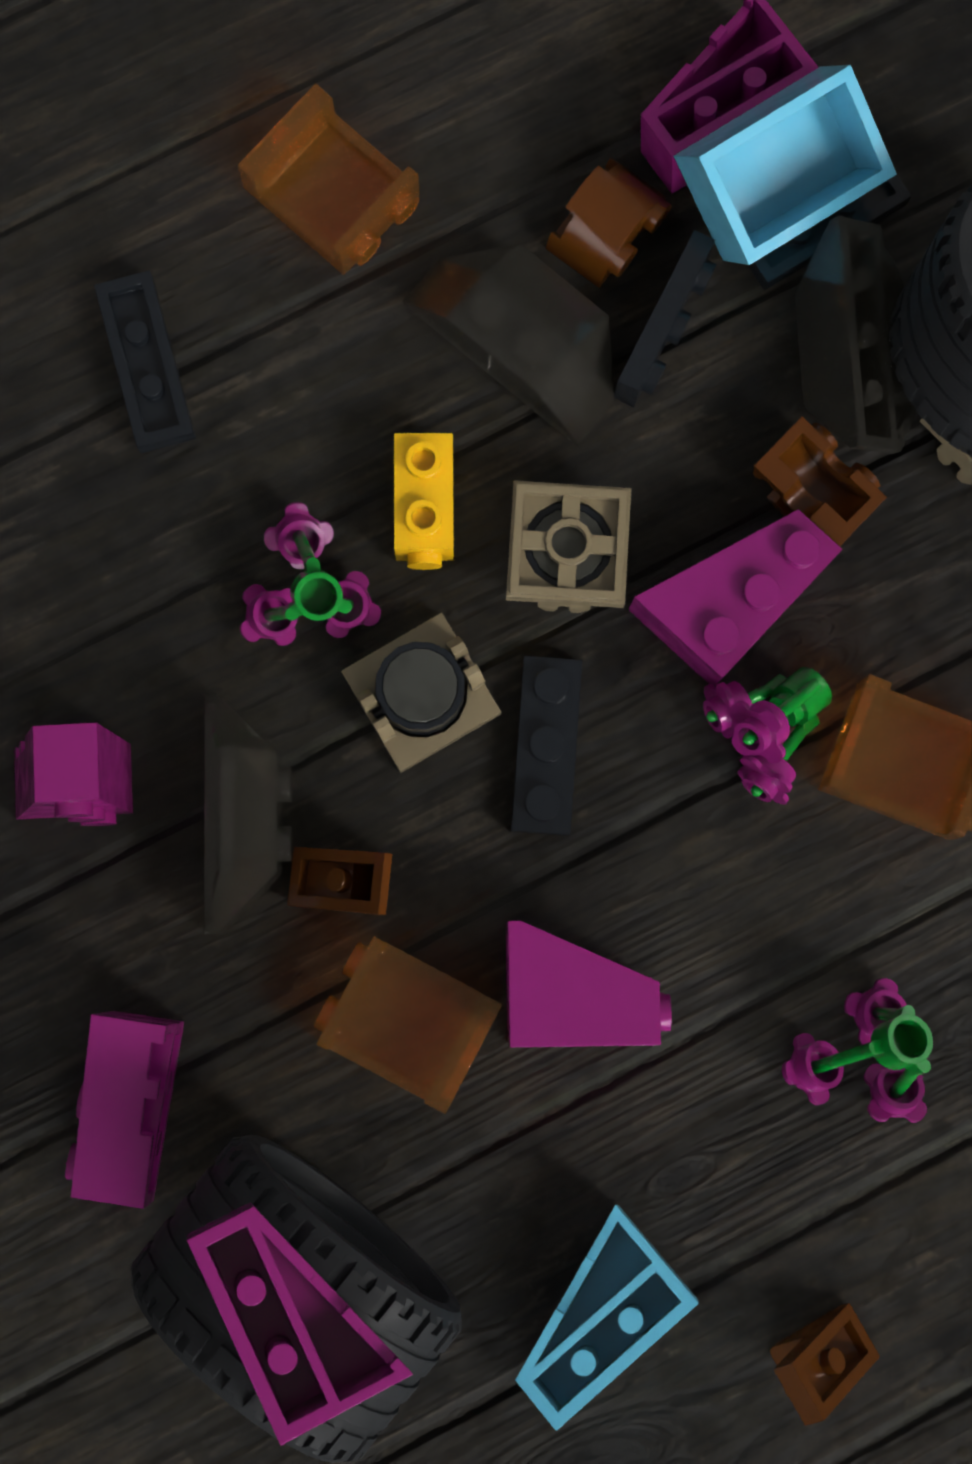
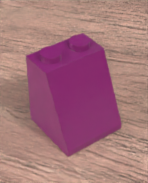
[506,921,672,1048]

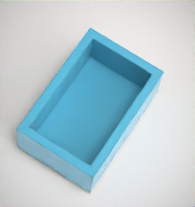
[674,65,897,265]

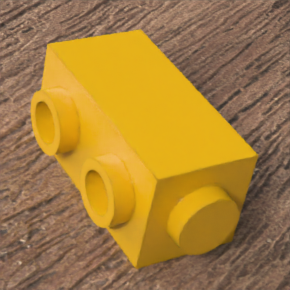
[394,433,454,570]

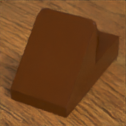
[287,847,393,916]
[770,1303,880,1426]

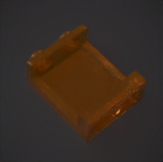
[237,83,420,275]
[818,674,972,840]
[313,936,502,1114]

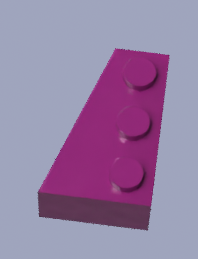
[641,0,819,194]
[629,509,842,687]
[14,723,133,826]
[65,1011,184,1209]
[186,1202,413,1446]

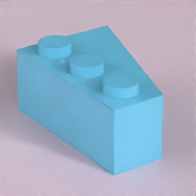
[515,1204,699,1431]

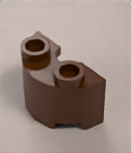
[545,157,672,288]
[753,416,887,546]

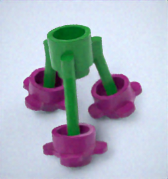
[239,502,381,646]
[703,667,832,805]
[782,978,933,1123]

